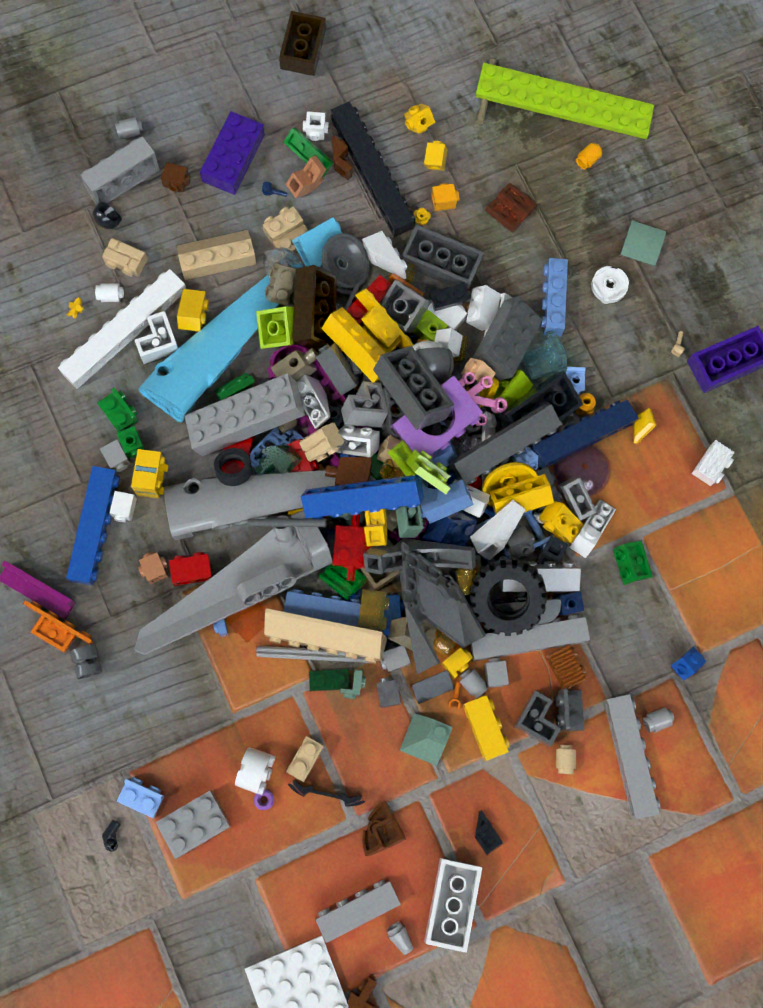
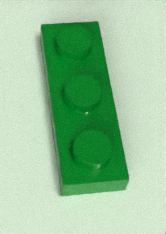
[283,127,334,177]

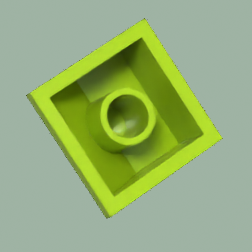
[256,306,294,349]

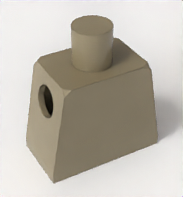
[271,348,318,381]

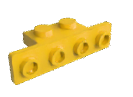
[355,289,414,349]

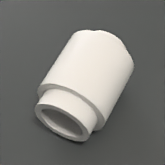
[95,283,124,302]

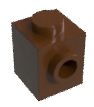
[161,162,191,192]

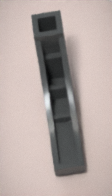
[363,538,476,574]

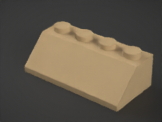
[177,230,256,280]

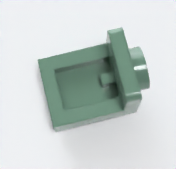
[340,670,366,699]

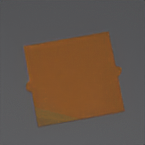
[225,603,265,643]

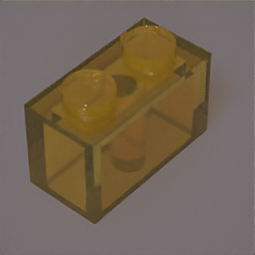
[358,589,390,632]

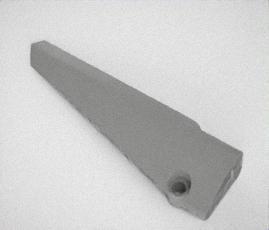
[164,470,376,540]
[134,510,332,655]

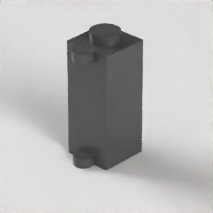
[316,343,360,395]

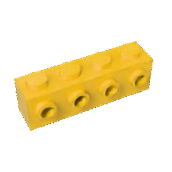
[321,307,386,383]

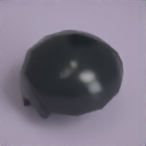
[93,202,122,229]

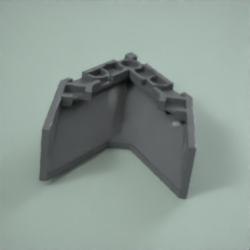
[401,542,486,674]

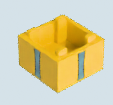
[131,449,169,499]

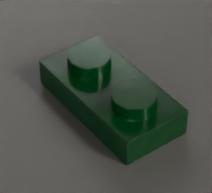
[309,669,349,692]

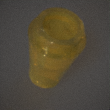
[456,568,476,595]

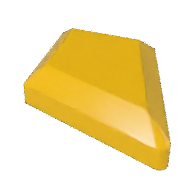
[633,408,656,444]

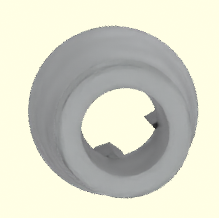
[386,921,414,955]

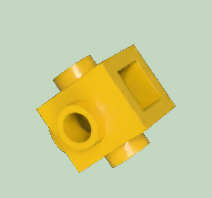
[404,104,436,133]

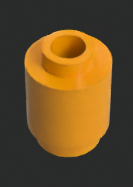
[576,143,602,170]

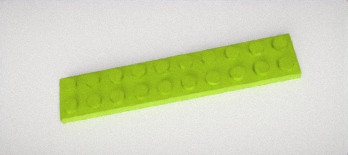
[475,62,654,139]

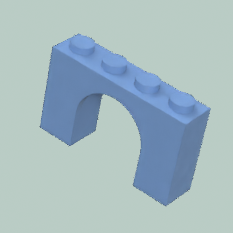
[420,440,474,523]

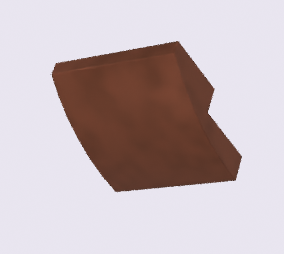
[485,183,537,233]

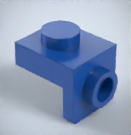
[671,646,707,680]

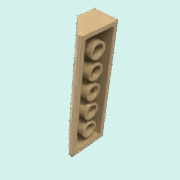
[264,608,387,664]

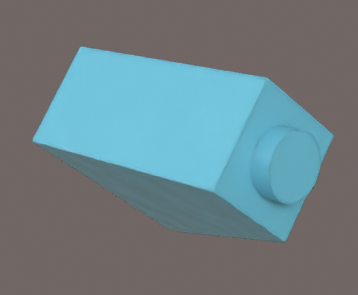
[292,217,342,267]

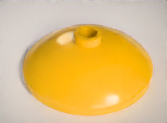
[481,462,537,507]

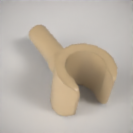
[671,331,685,357]

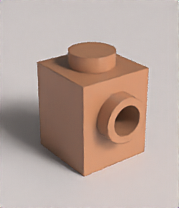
[138,552,168,585]

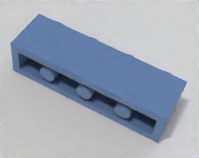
[284,589,365,628]

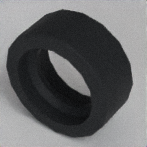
[214,448,252,486]

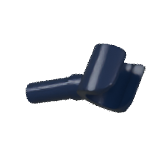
[262,182,287,197]

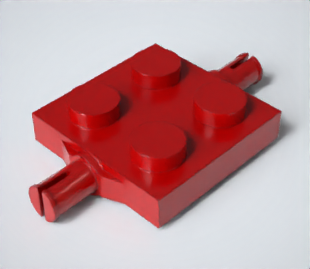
[332,514,372,581]

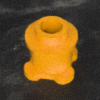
[575,393,596,416]

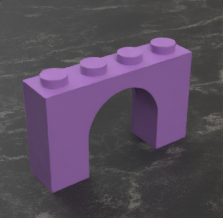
[391,376,483,459]

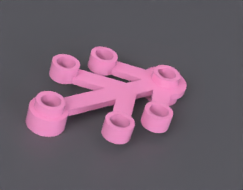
[458,372,507,426]

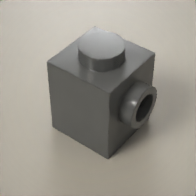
[505,526,535,558]

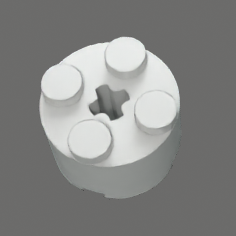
[235,747,276,795]

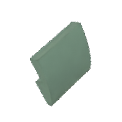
[620,220,666,266]

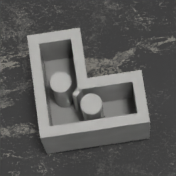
[341,381,388,427]

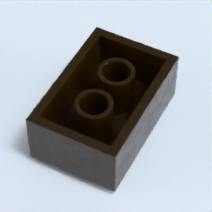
[279,11,326,76]

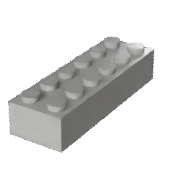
[185,373,305,456]

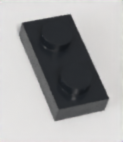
[429,283,471,312]

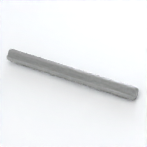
[256,646,369,663]

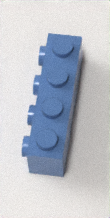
[541,258,568,337]

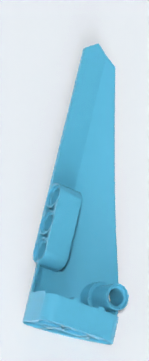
[138,265,300,422]

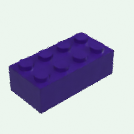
[200,111,265,195]
[687,326,763,393]

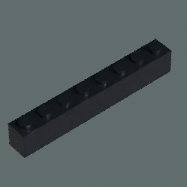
[330,101,415,237]

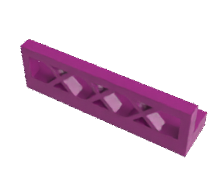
[0,560,76,620]

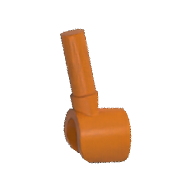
[448,682,461,710]

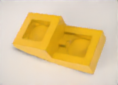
[364,508,387,546]

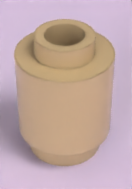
[556,745,576,774]

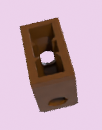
[325,457,372,486]

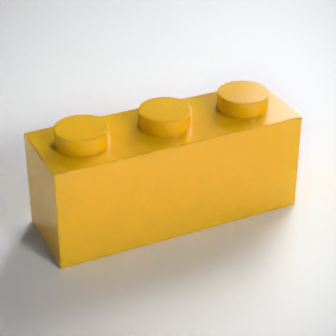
[489,474,554,514]
[463,695,510,761]

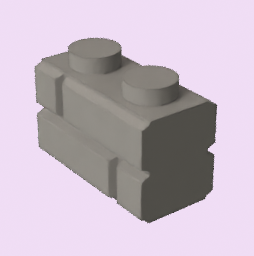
[558,476,597,520]

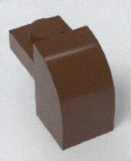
[348,976,378,1008]

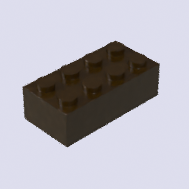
[293,265,337,352]

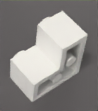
[135,311,178,364]

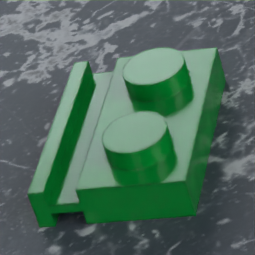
[319,564,367,600]

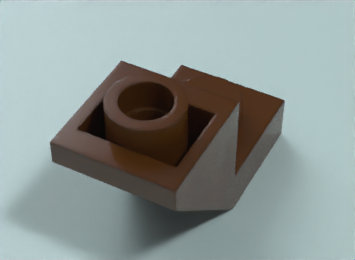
[332,136,353,180]

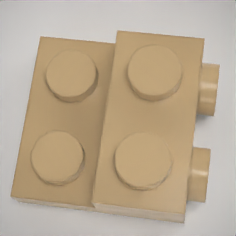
[263,206,308,259]

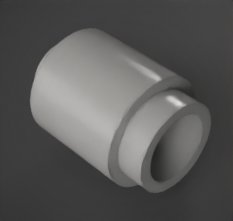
[115,117,143,139]
[459,668,488,699]
[643,707,674,733]

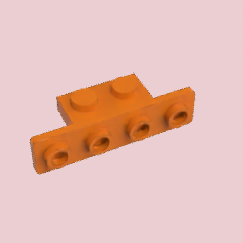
[23,600,94,653]

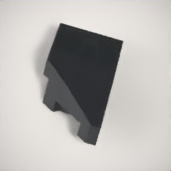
[475,810,503,855]

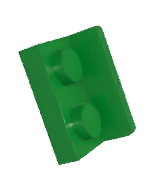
[215,373,256,401]
[97,387,138,432]
[613,541,653,585]

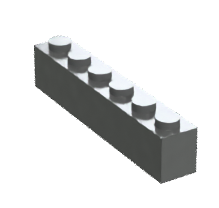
[448,404,562,485]

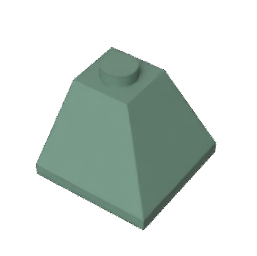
[399,713,453,766]

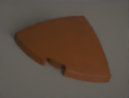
[362,801,406,856]

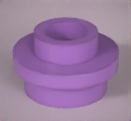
[254,790,274,810]

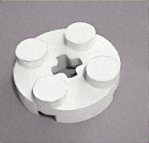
[591,266,629,304]

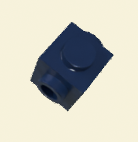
[552,591,584,615]

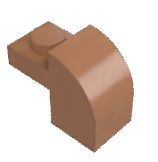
[285,156,326,198]

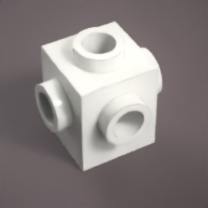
[303,112,329,141]

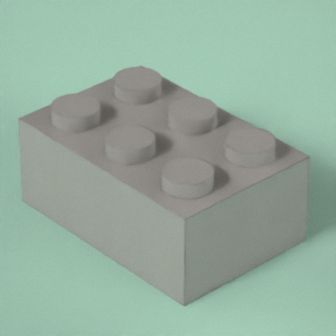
[155,790,231,859]

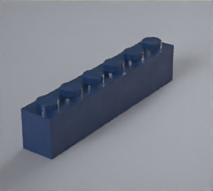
[531,399,639,470]

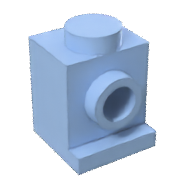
[564,367,585,396]

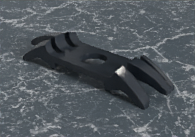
[288,780,365,807]

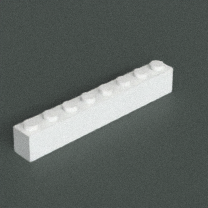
[58,269,186,389]

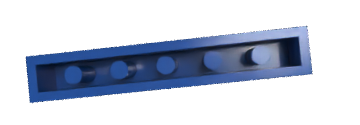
[66,466,120,586]
[300,475,424,519]

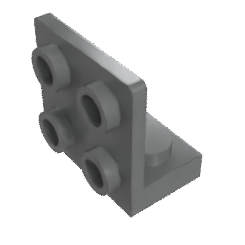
[554,689,584,731]

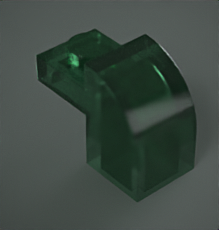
[255,444,302,476]

